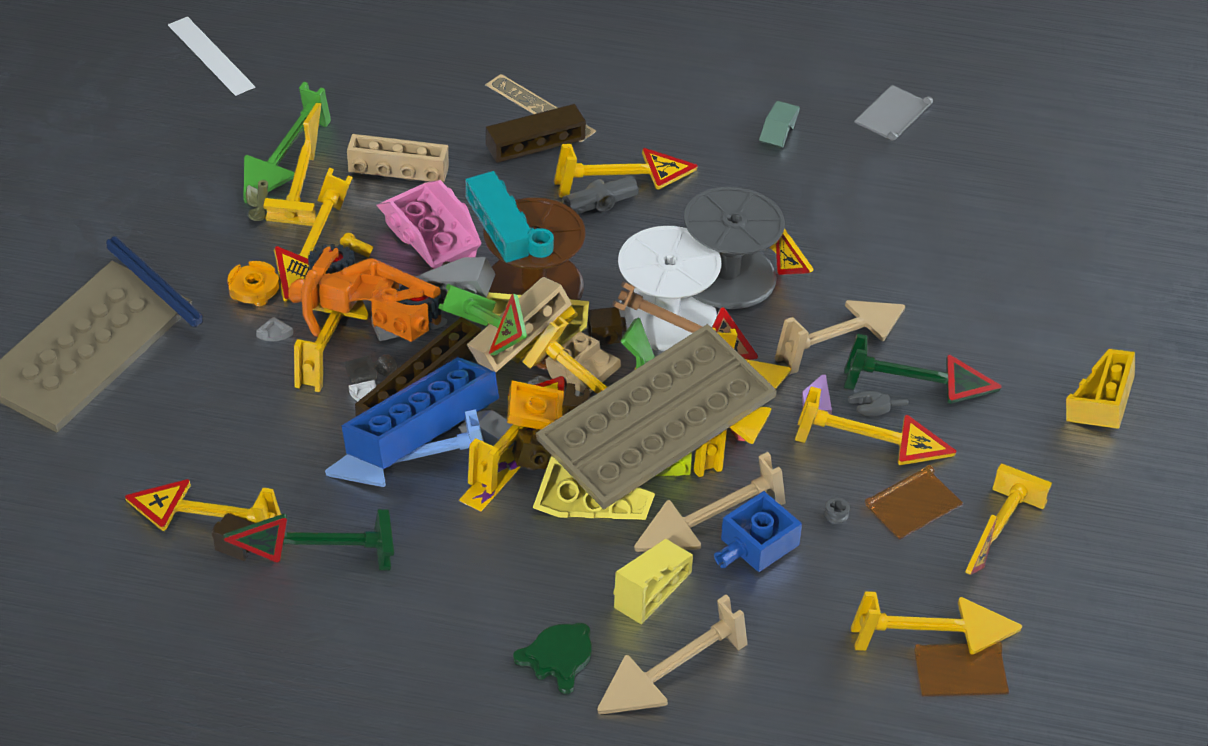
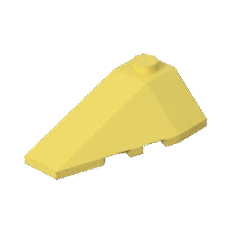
[533,455,655,520]

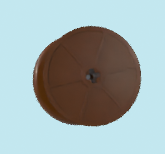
[483,197,586,300]

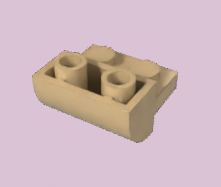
[546,332,621,394]

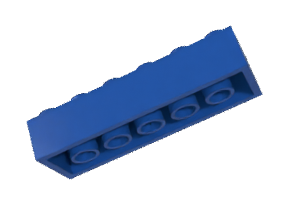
[341,357,499,469]

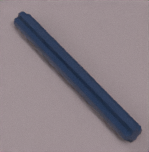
[106,236,203,327]

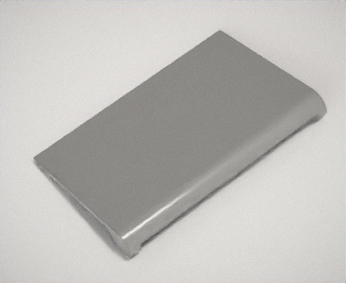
[854,85,933,141]

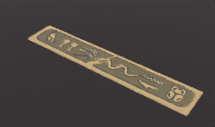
[485,74,596,142]

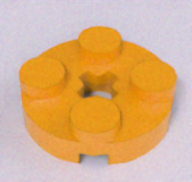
[227,261,279,306]

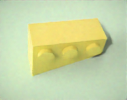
[613,539,693,625]

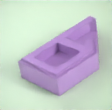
[802,375,832,415]

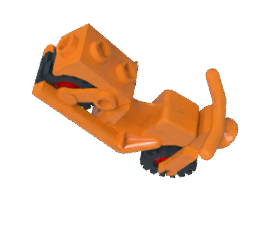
[288,244,441,342]

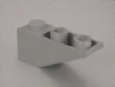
[415,257,495,298]

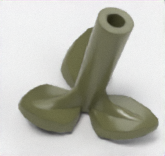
[246,180,286,221]

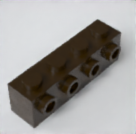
[486,104,586,163]

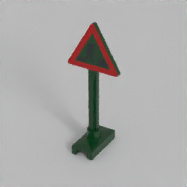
[844,334,1002,404]
[223,509,394,570]

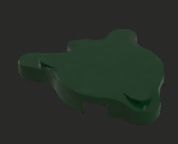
[513,623,592,694]

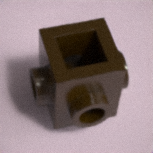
[512,429,551,470]

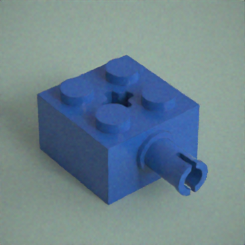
[714,491,802,572]

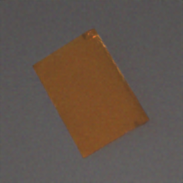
[865,465,963,539]
[915,642,1009,696]

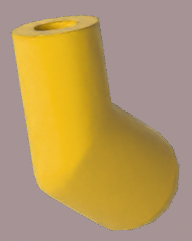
[340,233,374,258]

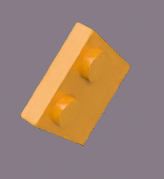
[507,381,564,430]

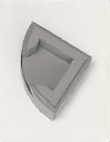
[256,317,293,341]

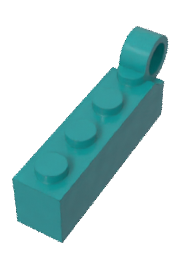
[465,171,554,263]

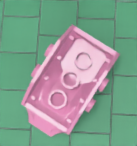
[377,180,482,269]

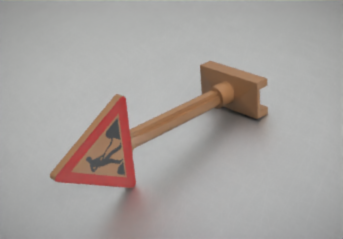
[612,281,758,360]

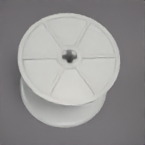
[618,226,721,351]

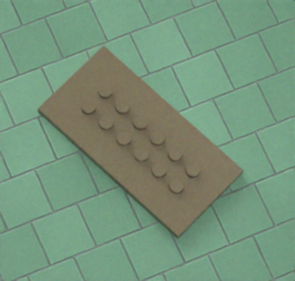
[0,261,192,433]
[536,324,776,510]

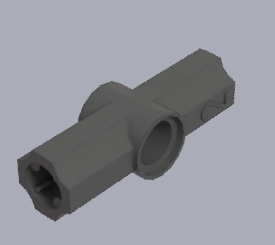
[563,175,638,214]

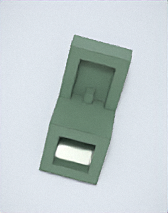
[759,101,800,148]

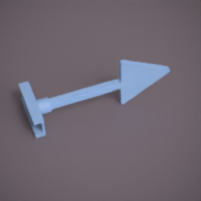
[325,409,484,487]

